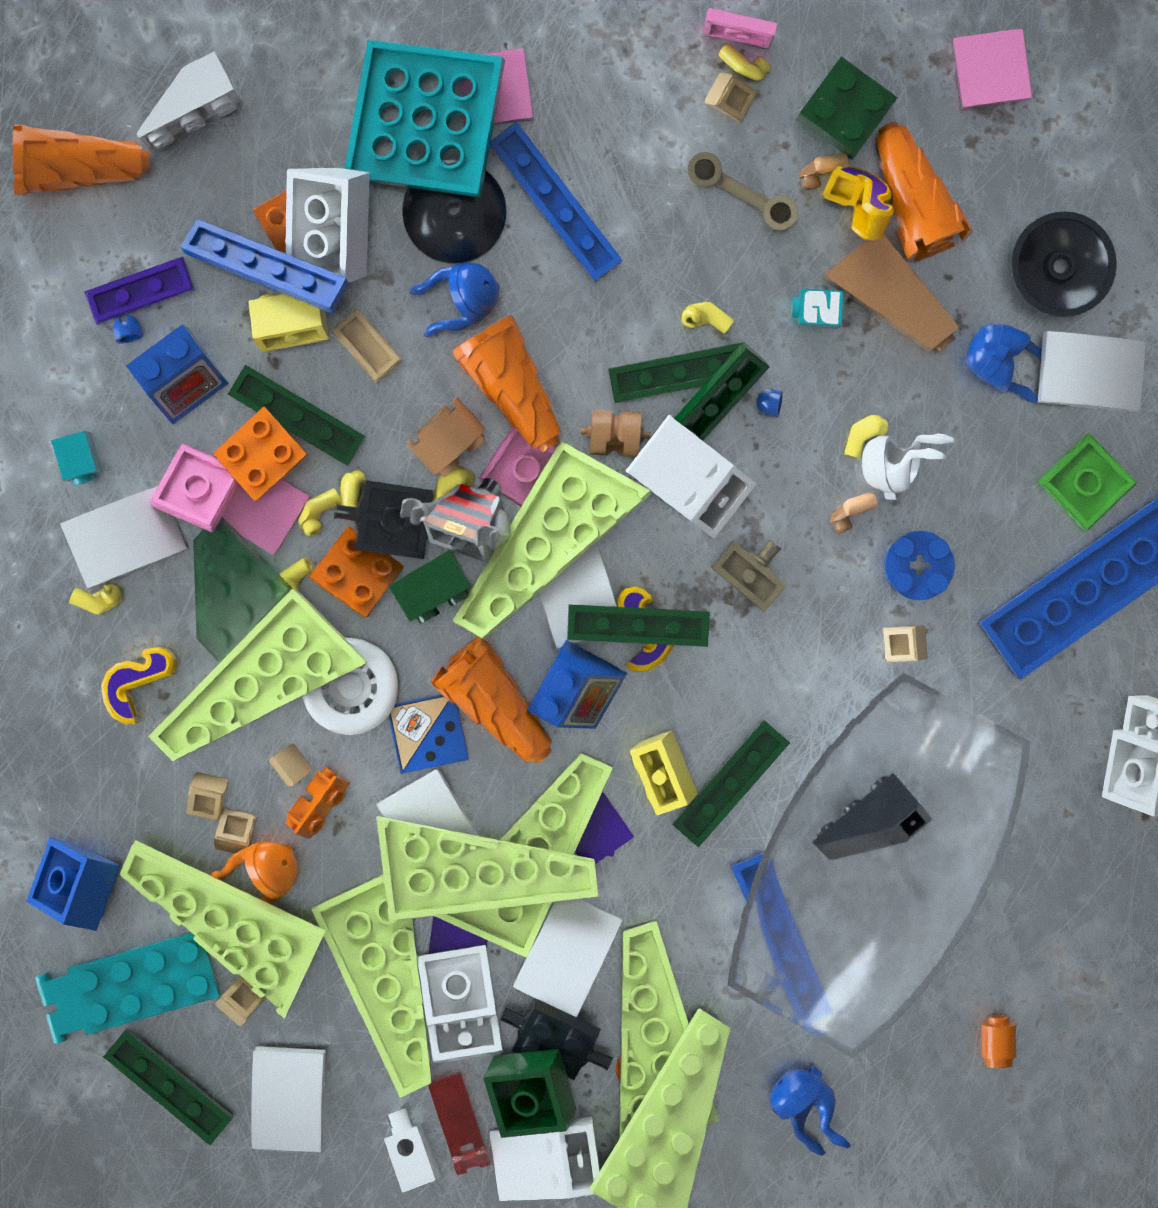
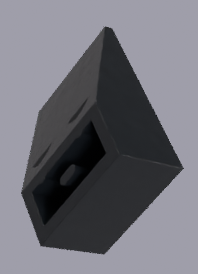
[812,773,933,861]

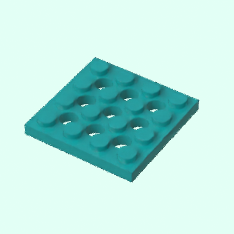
[344,40,505,197]

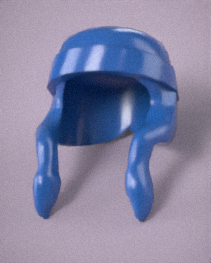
[409,262,499,337]
[966,323,1042,402]
[769,1066,851,1156]

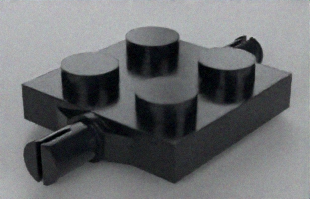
[334,480,434,559]
[500,999,613,1080]

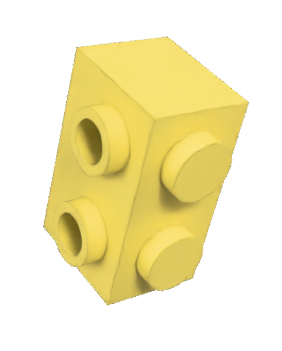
[249,294,329,353]
[630,730,698,816]

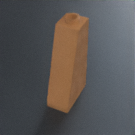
[823,234,959,352]

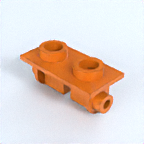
[285,766,350,839]

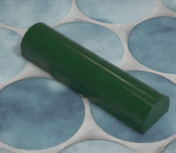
[674,342,770,441]

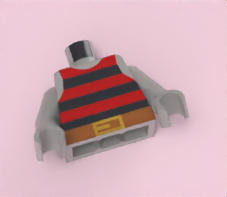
[400,478,510,563]

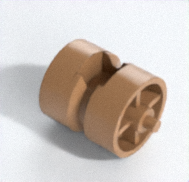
[581,409,651,457]

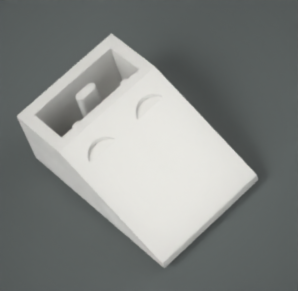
[137,52,242,149]
[626,415,757,539]
[489,1116,600,1201]

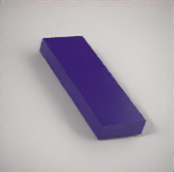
[84,256,195,325]

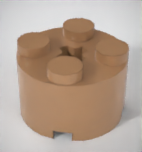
[406,397,486,477]

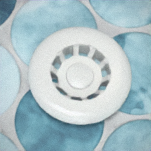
[302,638,398,735]

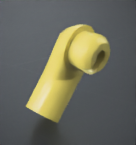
[718,43,771,81]
[681,302,735,334]
[844,415,889,459]
[432,466,475,501]
[339,470,366,507]
[298,488,341,537]
[275,557,314,603]
[69,583,122,615]

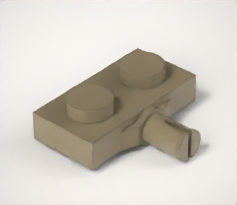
[711,540,787,612]

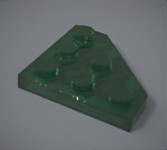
[193,517,293,663]

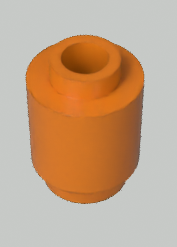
[981,1015,1017,1068]

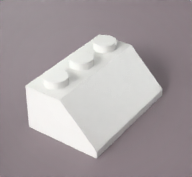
[286,168,370,283]

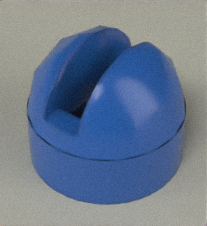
[113,315,143,344]
[756,389,783,418]

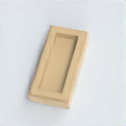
[331,308,403,383]

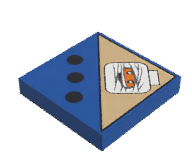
[389,694,469,774]

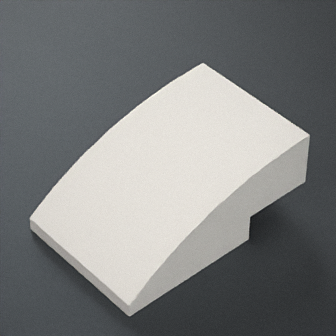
[1037,331,1146,412]
[60,486,188,589]
[539,542,617,651]
[1102,695,1158,817]
[376,768,479,836]
[513,899,622,1017]
[417,945,504,1064]
[251,1046,326,1152]

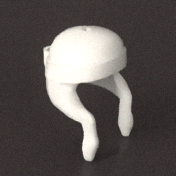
[862,434,955,500]

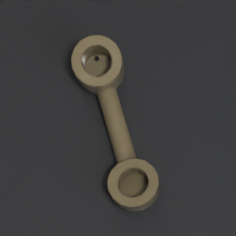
[688,152,798,231]

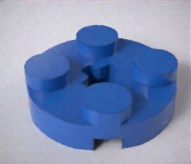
[884,531,955,600]

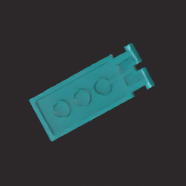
[35,932,221,1044]

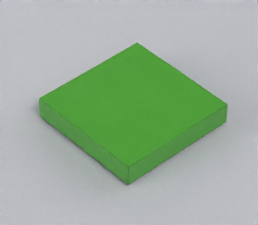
[1037,433,1137,531]

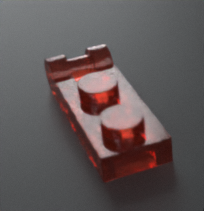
[428,1071,491,1176]

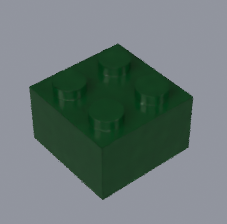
[797,56,898,160]
[388,550,473,624]
[483,1049,576,1138]

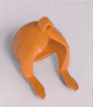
[210,841,298,905]

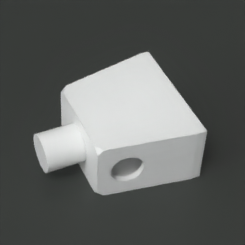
[384,1108,443,1193]

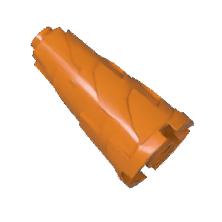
[875,122,973,262]
[13,124,149,196]
[452,315,561,453]
[430,637,552,764]

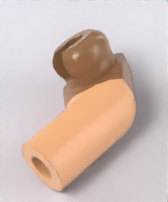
[799,153,849,190]
[830,492,878,534]

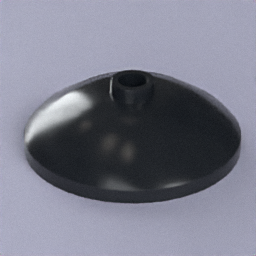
[402,159,507,264]
[1010,211,1117,317]

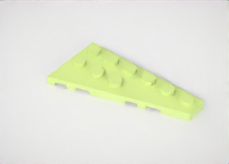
[453,441,652,640]
[148,588,368,761]
[435,752,613,958]
[377,816,599,921]
[120,841,326,1019]
[311,874,432,1098]
[619,920,719,1139]
[589,1008,731,1208]

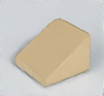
[704,72,757,122]
[883,625,928,663]
[269,744,312,787]
[186,773,228,821]
[214,808,257,854]
[215,976,266,1026]

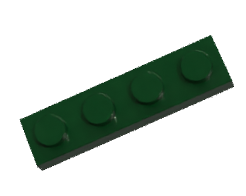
[608,342,745,403]
[228,365,366,466]
[567,604,710,647]
[672,719,790,848]
[103,1028,234,1145]

